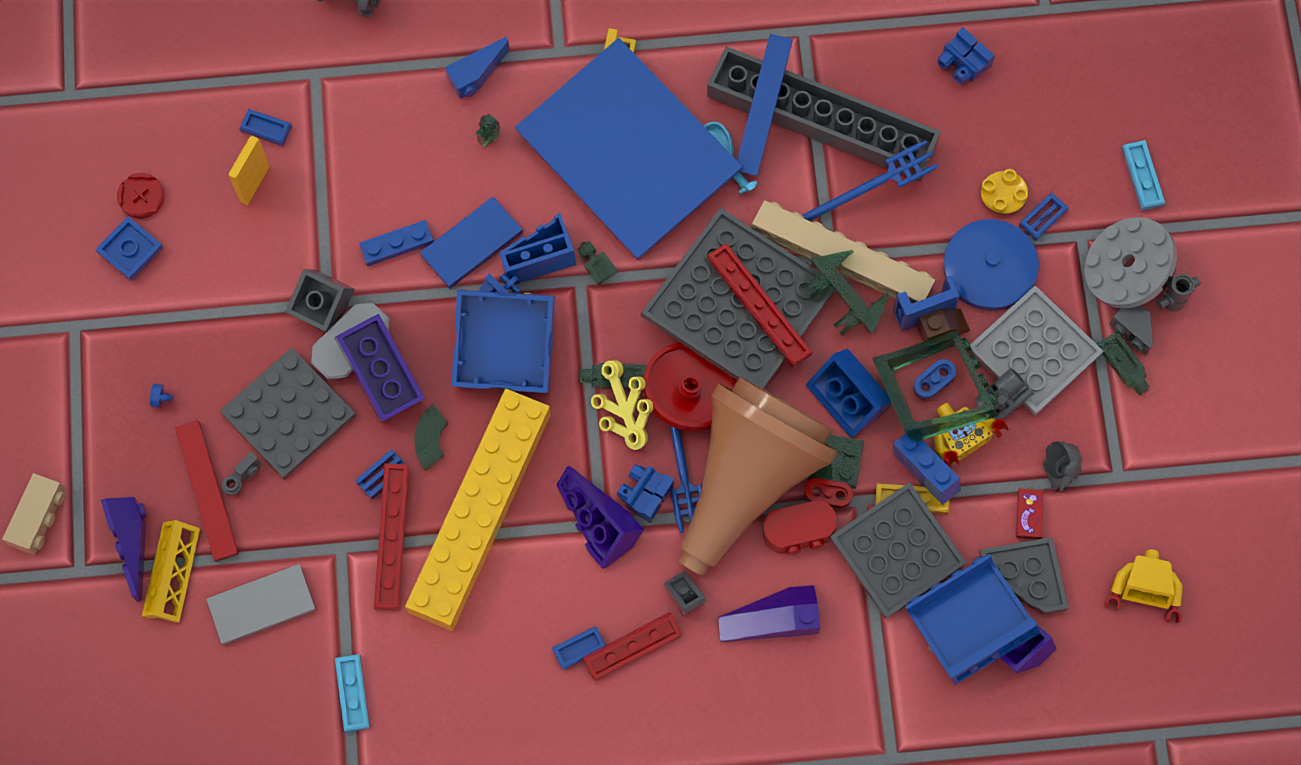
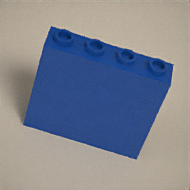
[905,554,1040,686]

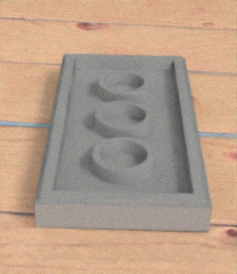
[206,564,316,645]

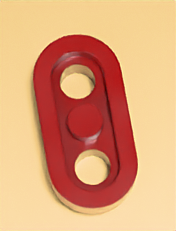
[804,478,853,508]

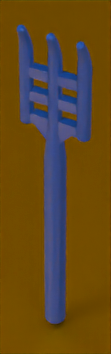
[802,140,939,221]
[669,425,702,533]

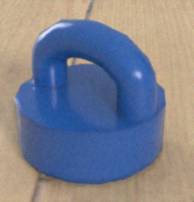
[149,384,173,408]

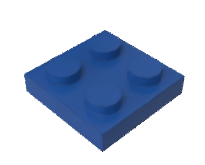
[95,216,163,281]

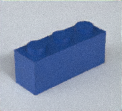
[893,429,961,505]

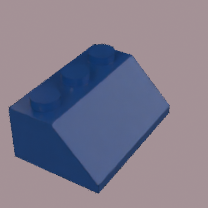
[806,348,894,438]

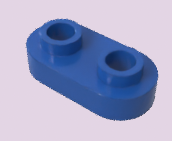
[913,359,956,400]

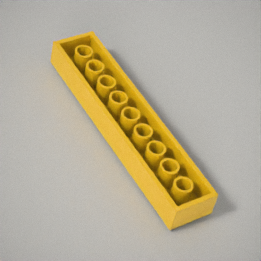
[405,388,551,632]

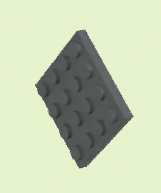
[220,348,356,480]
[829,482,966,619]

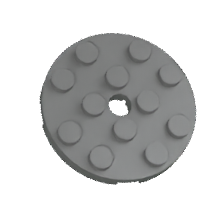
[1084,217,1177,308]

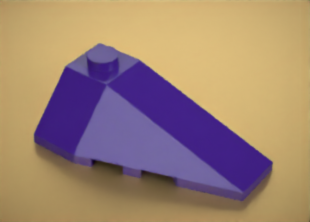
[556,466,644,568]
[101,497,147,602]
[718,585,820,642]
[1000,625,1057,674]

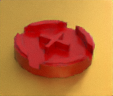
[117,173,165,219]

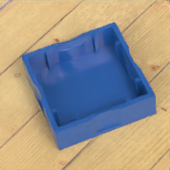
[451,290,556,393]

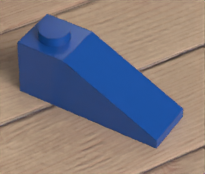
[445,37,509,99]

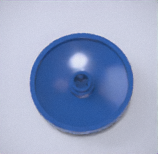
[943,219,1039,311]

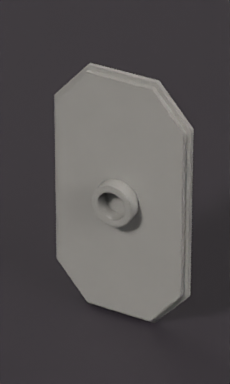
[311,303,390,379]

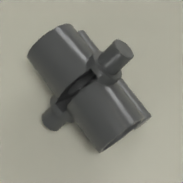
[1156,267,1201,311]
[974,368,1034,420]

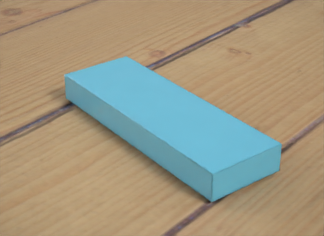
[1122,140,1165,211]
[335,654,370,733]

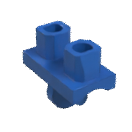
[478,273,521,293]

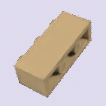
[2,473,65,555]

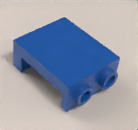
[893,276,961,332]

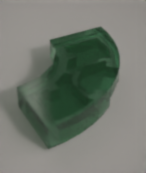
[414,404,448,471]

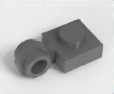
[222,452,261,496]

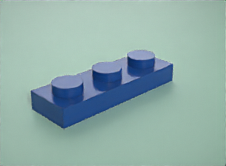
[359,220,434,267]

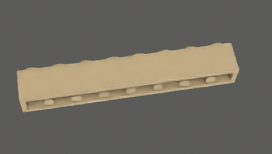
[752,200,935,304]

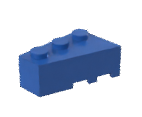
[499,213,577,284]

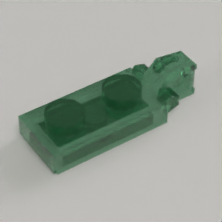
[1097,332,1150,396]
[579,363,646,390]

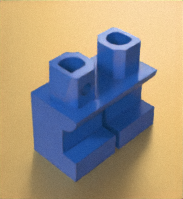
[937,27,995,85]
[617,464,674,523]

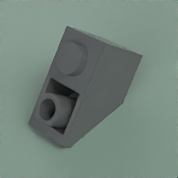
[1109,305,1153,356]

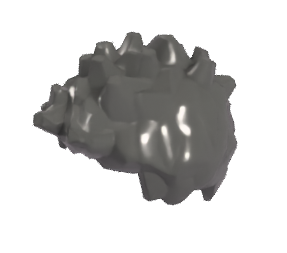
[1043,441,1082,491]

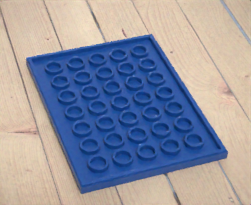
[515,38,743,260]

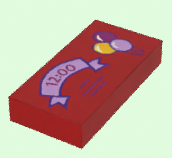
[1016,488,1043,539]

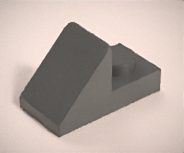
[663,571,707,617]

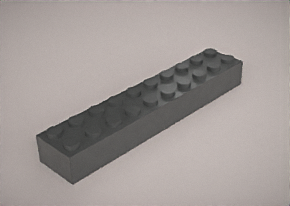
[707,46,941,182]

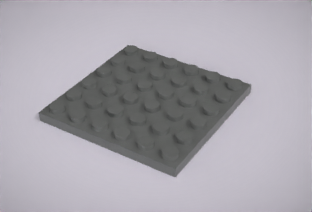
[641,208,838,389]

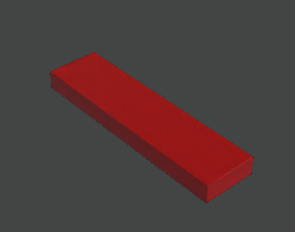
[582,612,682,681]

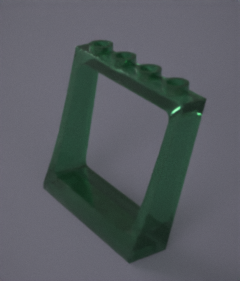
[872,330,999,443]

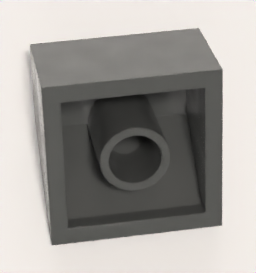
[285,269,354,332]

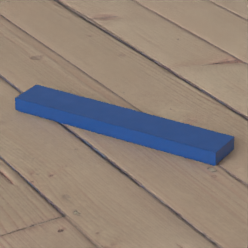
[737,34,793,176]

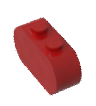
[763,500,836,555]

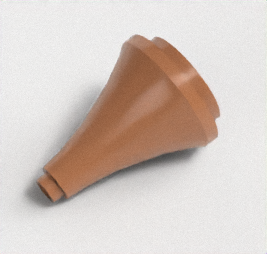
[679,376,838,576]

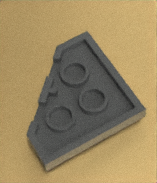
[979,537,1069,614]

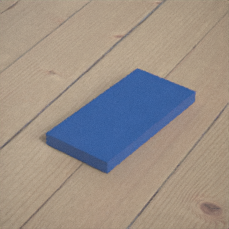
[420,197,523,289]

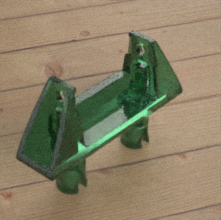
[803,250,889,336]

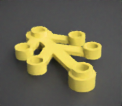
[591,360,653,450]

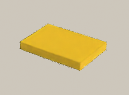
[228,135,270,206]

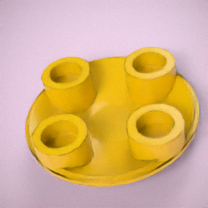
[981,169,1028,214]

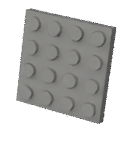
[967,286,1104,416]

